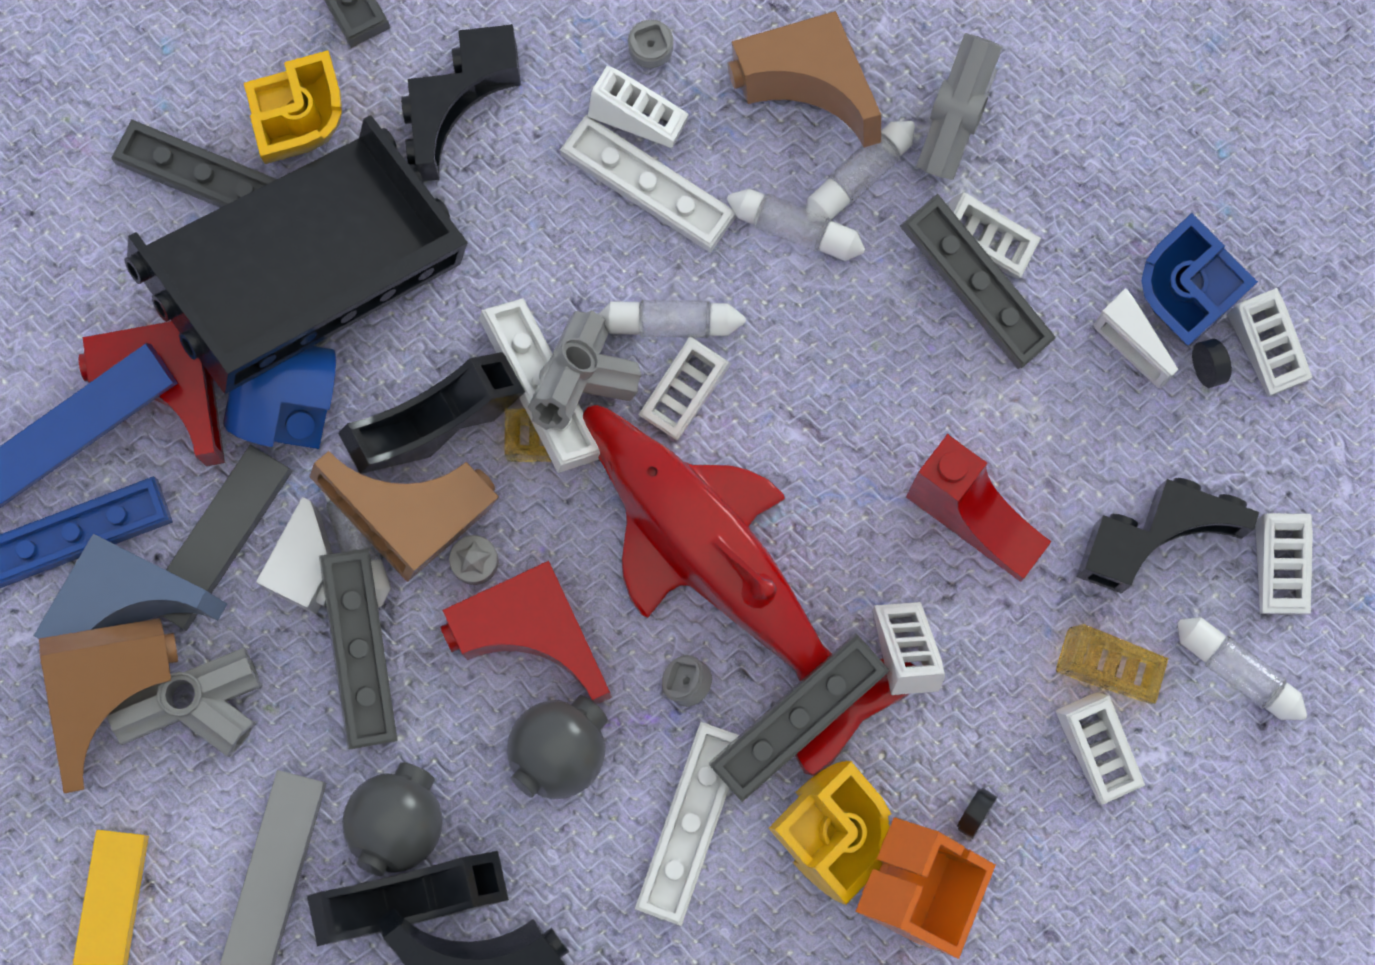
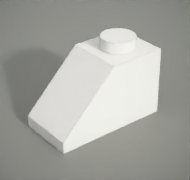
[256,497,333,615]

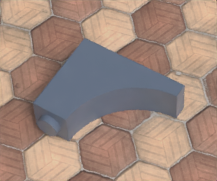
[33,534,227,639]

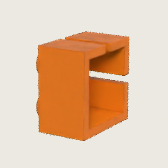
[855,817,996,959]

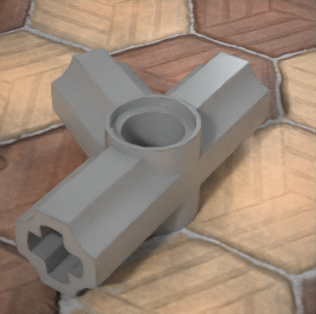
[916,33,1003,180]
[528,310,641,430]
[107,647,261,757]

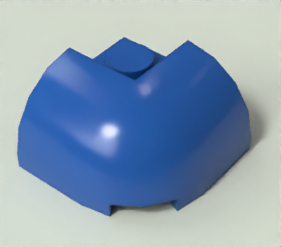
[1141,213,1258,347]
[223,346,336,449]

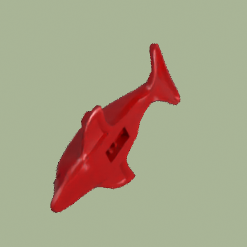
[583,405,915,776]

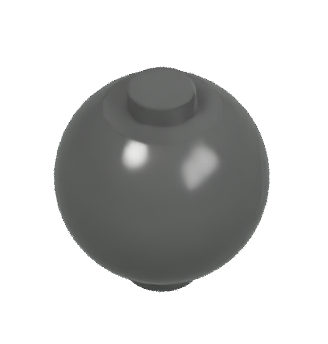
[507,695,608,799]
[342,763,442,876]

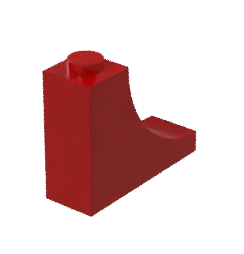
[78,321,225,467]
[906,434,1052,582]
[440,561,612,705]

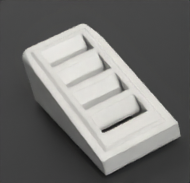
[587,66,689,148]
[948,192,1041,279]
[1228,288,1313,397]
[1093,289,1178,389]
[638,336,731,441]
[1255,513,1313,615]
[873,602,945,695]
[1056,692,1145,805]

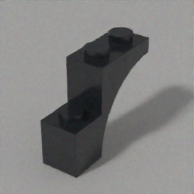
[401,24,521,181]
[338,352,525,474]
[1076,478,1259,593]
[307,851,509,947]

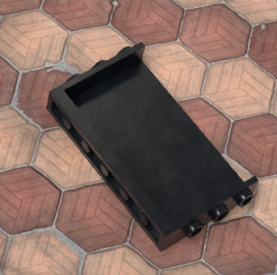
[124,115,468,394]

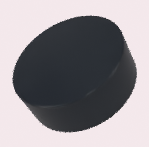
[1192,338,1232,388]
[957,788,998,839]

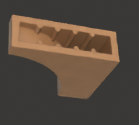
[727,11,881,148]
[309,451,499,582]
[39,618,178,793]

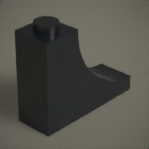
[377,908,569,965]

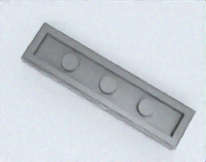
[220,770,327,965]

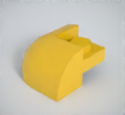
[243,50,342,164]
[768,761,892,905]

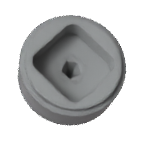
[628,20,673,68]
[449,535,499,585]
[662,655,712,707]

